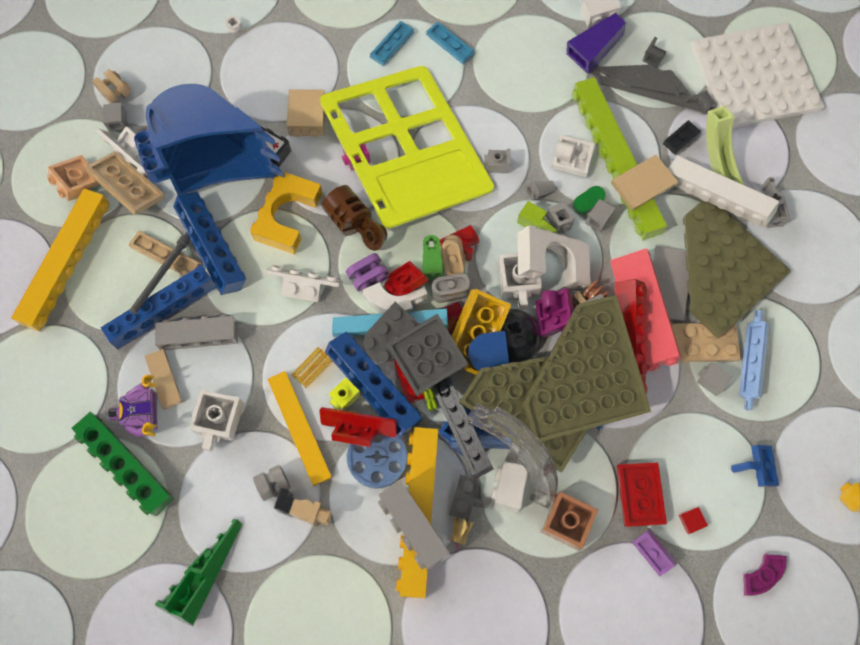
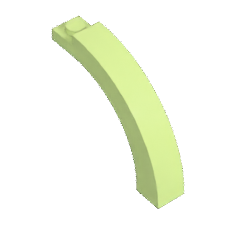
[706,106,745,219]

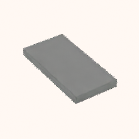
[653,245,689,323]

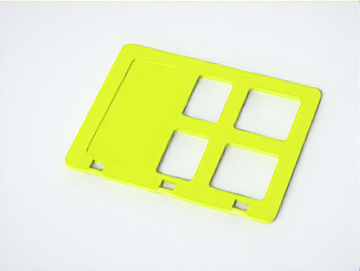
[320,66,494,228]

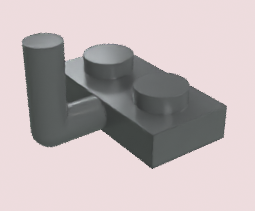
[449,475,492,521]

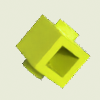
[329,377,361,411]

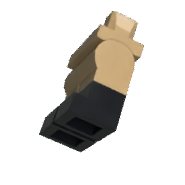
[274,488,333,527]

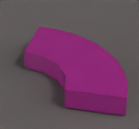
[743,554,787,596]

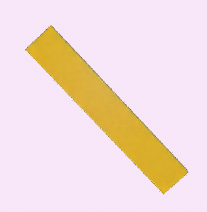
[267,371,332,486]

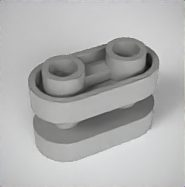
[432,273,470,303]

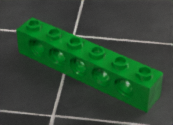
[71,411,175,516]

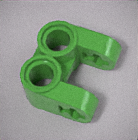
[422,235,443,281]

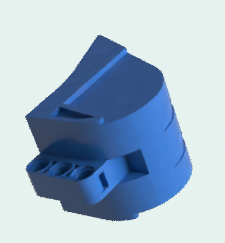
[134,84,285,195]

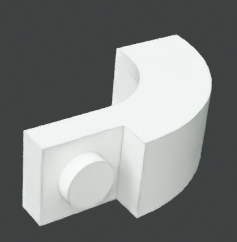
[363,283,427,314]

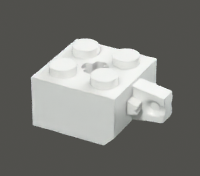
[497,253,541,309]
[190,390,244,452]
[490,450,527,513]

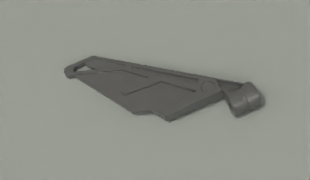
[591,64,717,115]

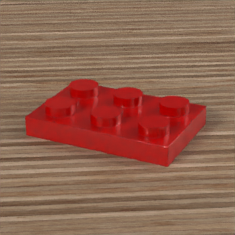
[616,462,667,527]

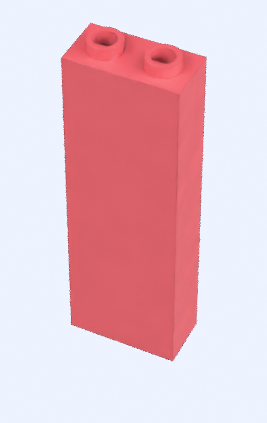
[610,248,682,372]

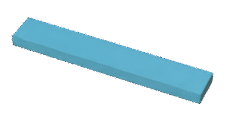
[332,309,448,337]

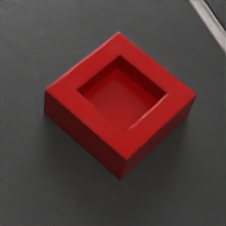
[678,507,708,534]

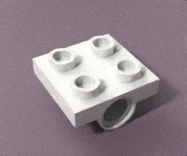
[551,135,595,177]

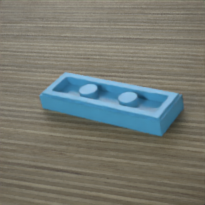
[370,20,414,66]
[426,22,475,64]

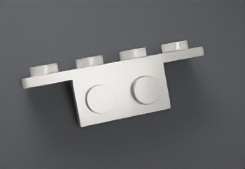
[96,126,147,176]
[265,265,343,302]

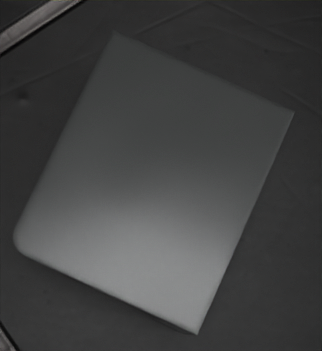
[642,37,666,68]

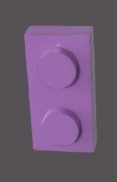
[632,529,677,577]

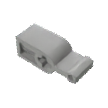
[761,177,790,228]

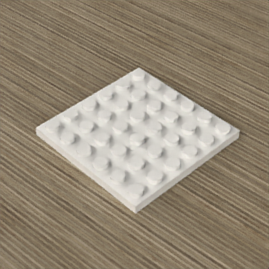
[690,22,824,128]

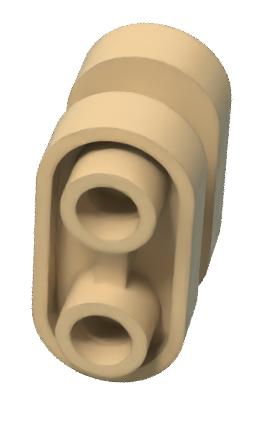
[92,69,131,103]
[441,235,466,275]

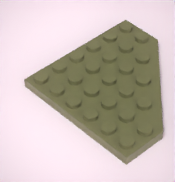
[683,200,791,339]
[522,295,651,443]
[459,357,588,472]

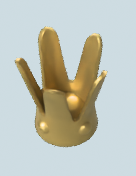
[450,516,474,549]

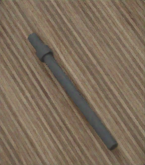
[129,231,190,314]

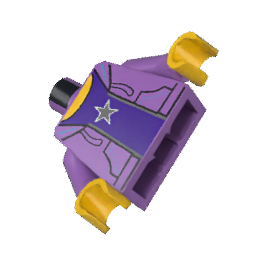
[108,375,158,438]

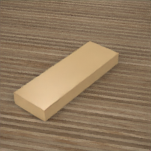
[145,349,183,410]

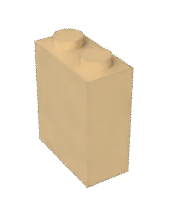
[287,89,325,137]

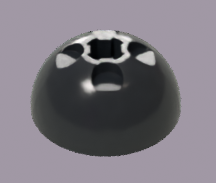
[501,309,541,363]

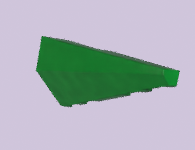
[155,519,242,626]

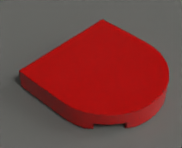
[385,261,428,296]

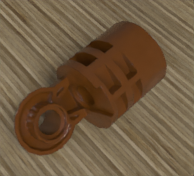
[321,185,387,251]

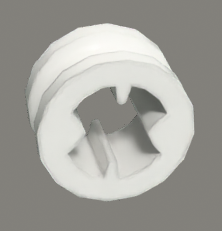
[225,16,242,34]

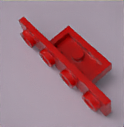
[319,407,397,447]

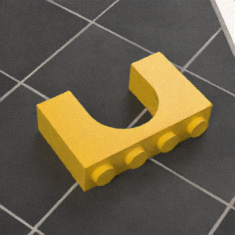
[250,172,323,255]

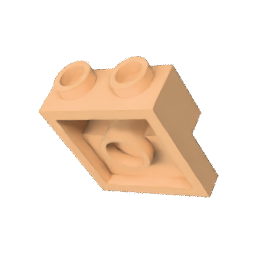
[47,155,100,201]

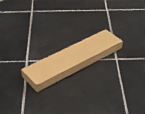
[128,231,202,276]

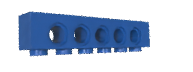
[173,191,246,295]
[100,265,217,350]
[325,331,422,439]

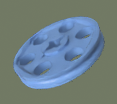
[347,436,407,489]

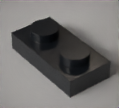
[663,120,701,156]

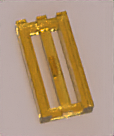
[291,347,332,388]

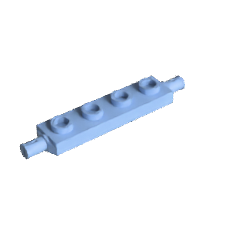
[739,310,769,411]

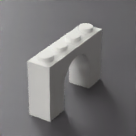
[518,226,591,291]

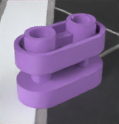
[346,253,389,292]

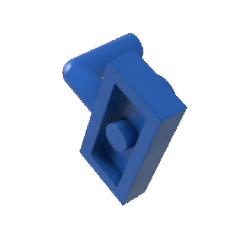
[731,445,779,487]

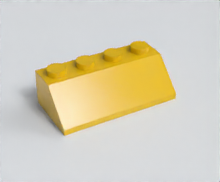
[452,289,511,375]

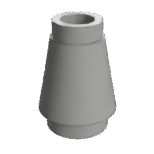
[527,180,555,200]

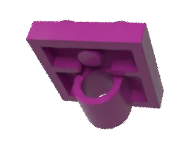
[535,288,574,338]

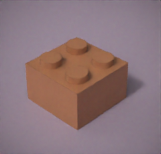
[540,492,598,551]

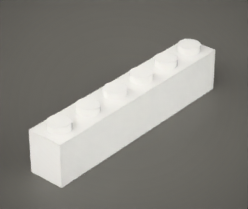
[668,156,779,228]

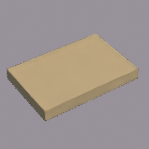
[611,155,678,211]

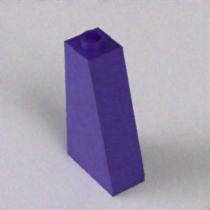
[566,13,626,74]

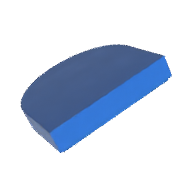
[467,331,509,371]

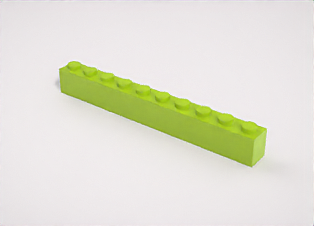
[572,77,667,241]

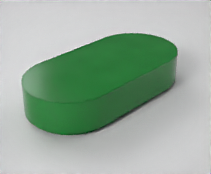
[573,186,606,215]

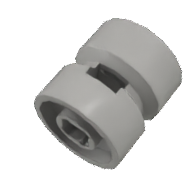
[253,464,291,501]

